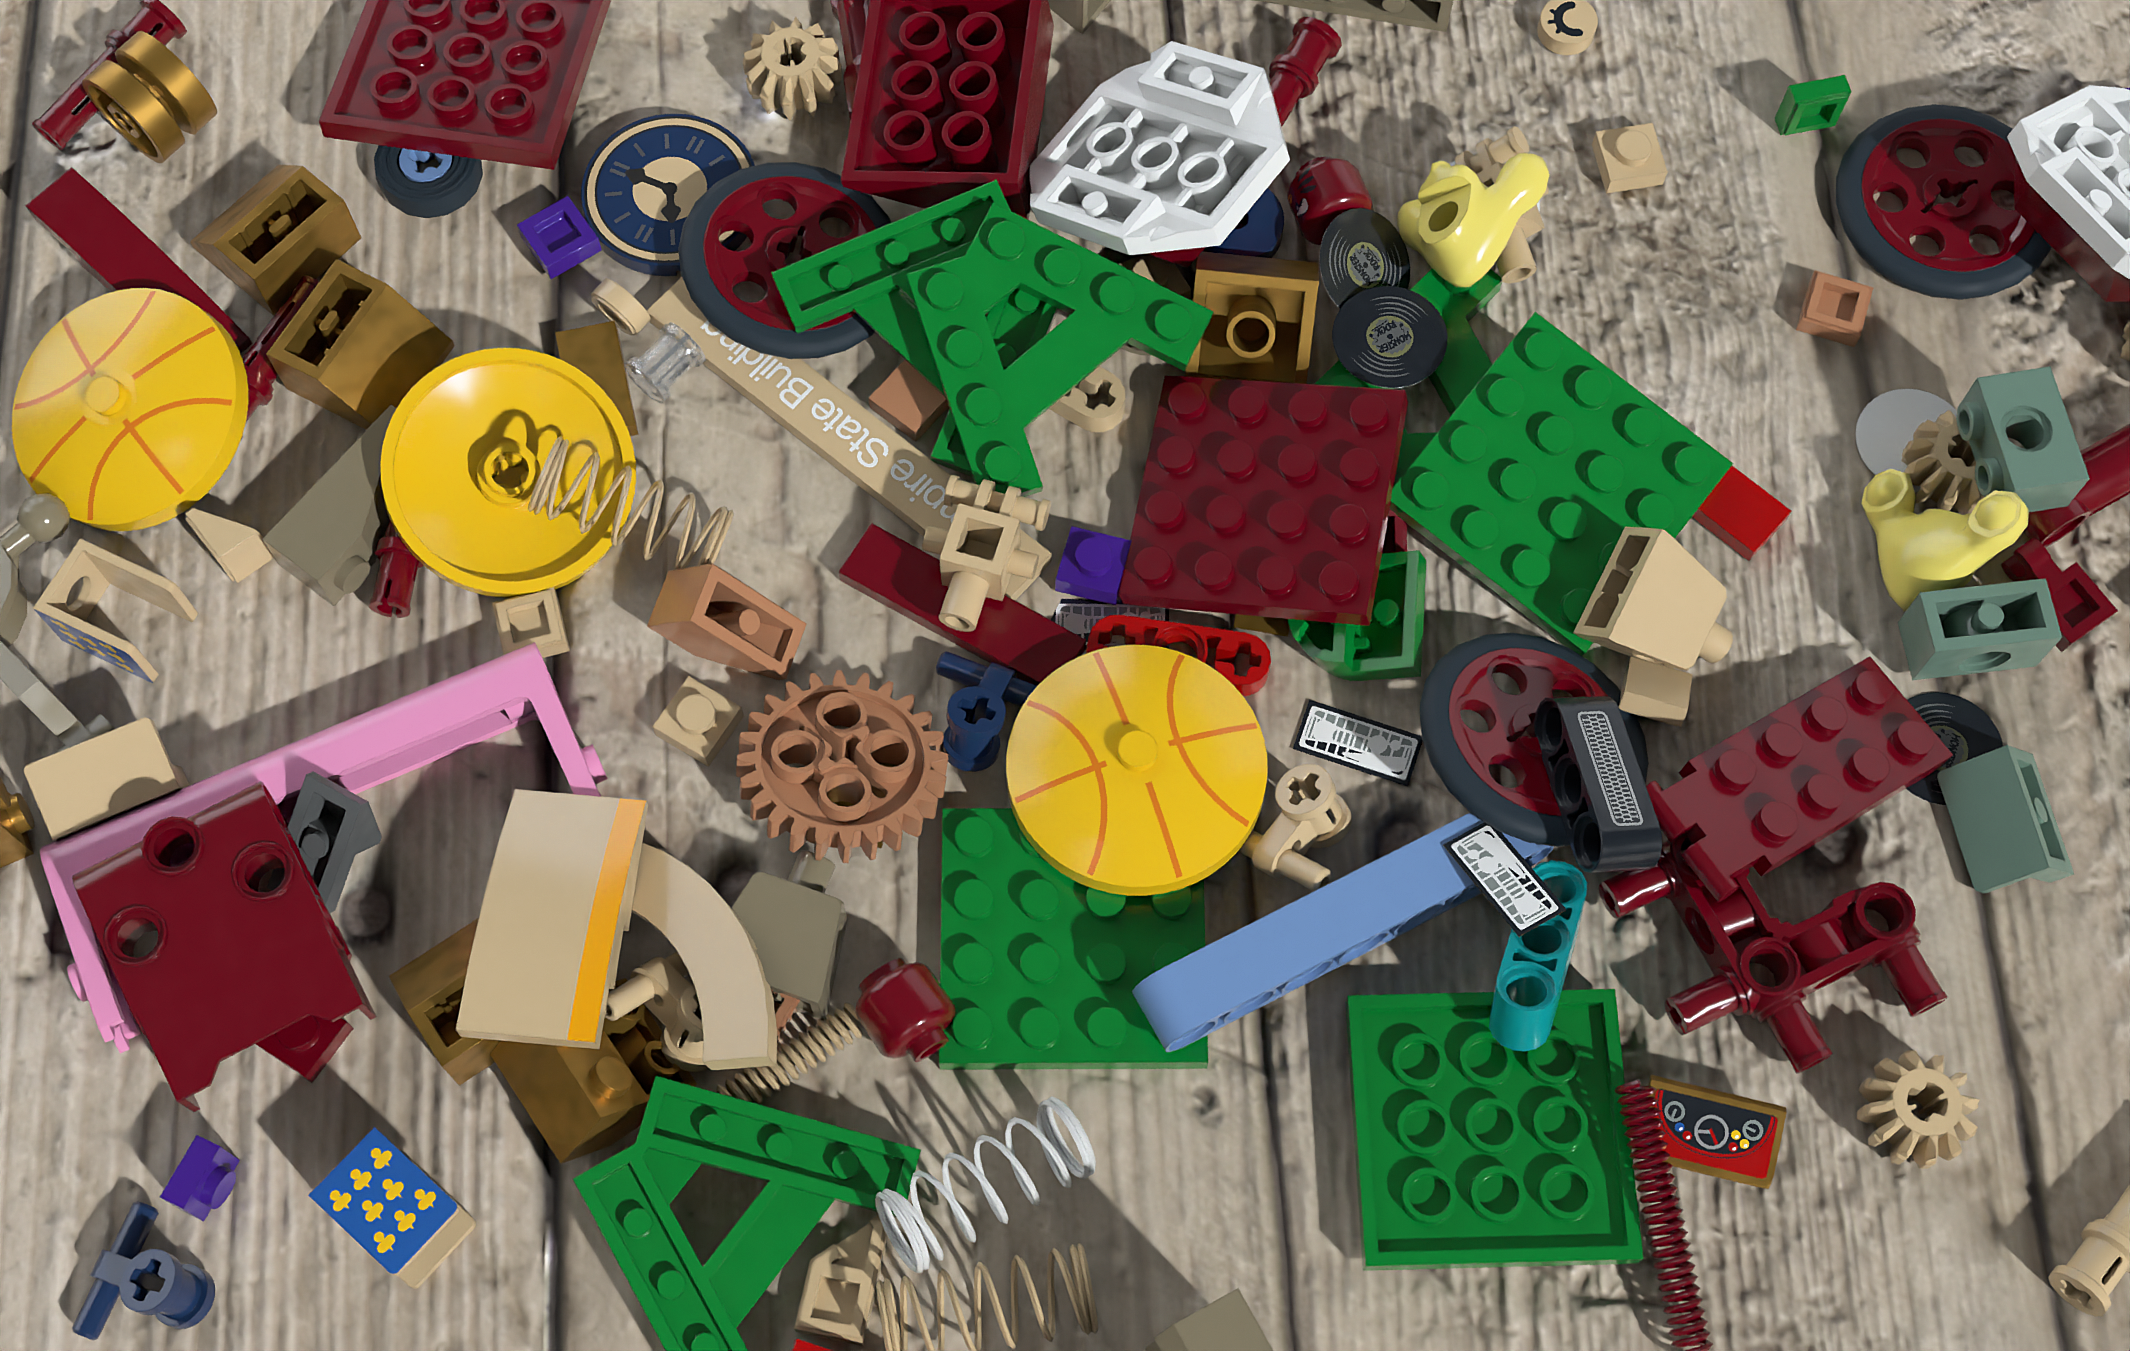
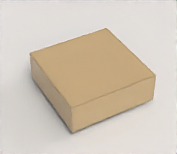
[492,587,570,658]
[1619,656,1693,727]

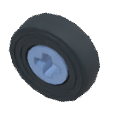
[374,145,483,218]

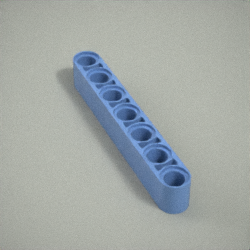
[1132,813,1554,1052]

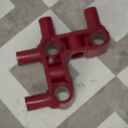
[1598,835,1948,1074]

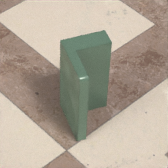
[1937,745,2074,893]

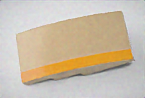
[456,789,648,1049]

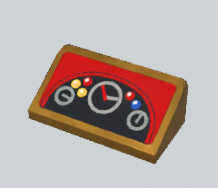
[1634,1075,1787,1189]

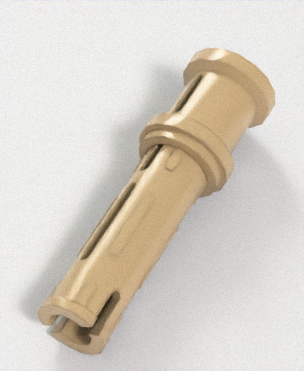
[2048,1185,2130,1317]

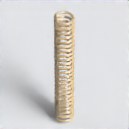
[624,1002,862,1149]

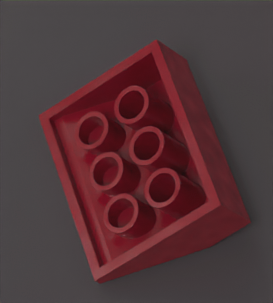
[841,0,1054,220]

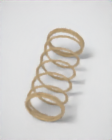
[528,436,734,570]
[876,1243,1098,1351]

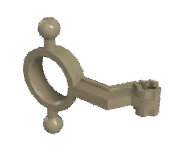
[0,493,115,755]

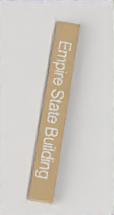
[647,277,1052,601]

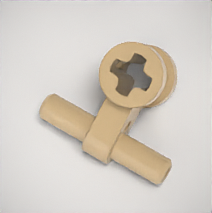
[1238,764,1352,891]
[605,951,708,1072]

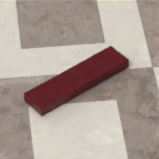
[838,523,1086,686]

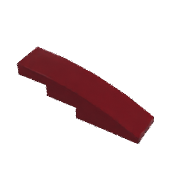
[25,167,253,354]

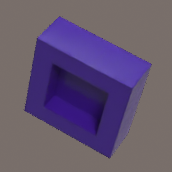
[517,196,602,279]
[1055,526,1131,605]
[160,1135,240,1222]

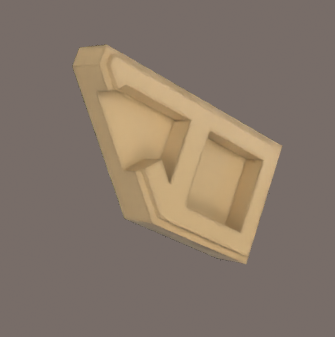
[794,1215,888,1346]

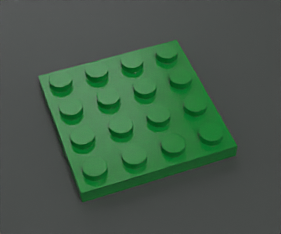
[1390,312,1734,656]
[939,808,1208,1070]
[1345,989,1643,1271]

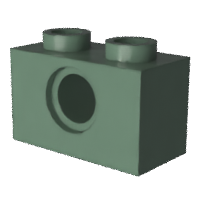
[1956,366,2090,512]
[1898,578,2062,681]

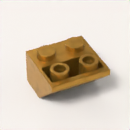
[190,165,362,316]
[267,259,455,430]
[389,918,501,1086]
[490,978,697,1164]

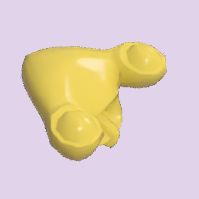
[1397,153,1550,287]
[1862,469,2029,611]

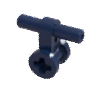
[936,651,1037,772]
[72,1201,215,1341]

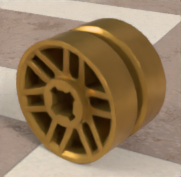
[82,31,217,163]

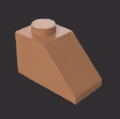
[647,563,807,680]

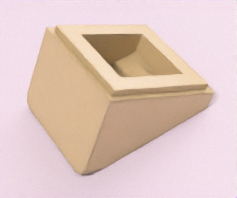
[185,508,274,583]

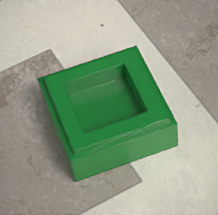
[1774,75,1852,136]

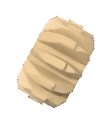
[743,17,843,121]
[1901,410,1984,515]
[1856,1050,1980,1169]

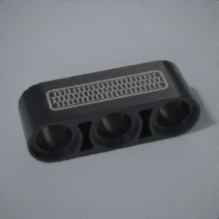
[1534,696,1662,873]

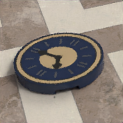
[581,114,755,276]

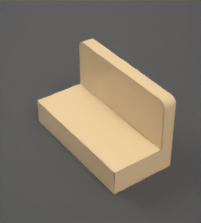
[24,717,189,840]

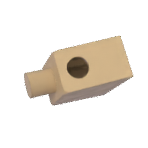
[1573,526,1733,670]

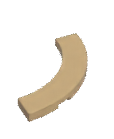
[631,843,777,1070]

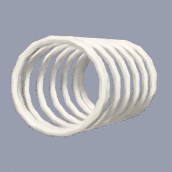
[875,1096,1096,1273]

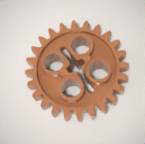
[736,670,948,863]

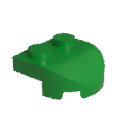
[1288,550,1426,681]

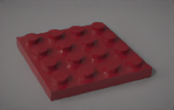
[319,0,611,170]
[1119,375,1408,626]

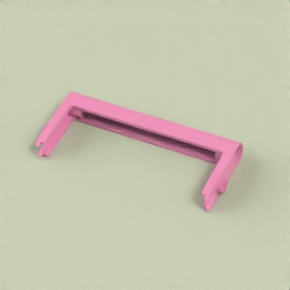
[40,642,608,1054]

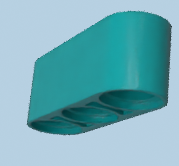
[1489,860,1587,1051]

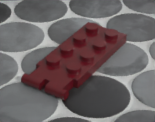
[1646,656,1953,902]

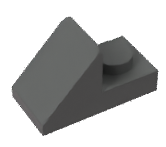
[267,771,382,913]

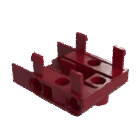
[72,781,377,1112]

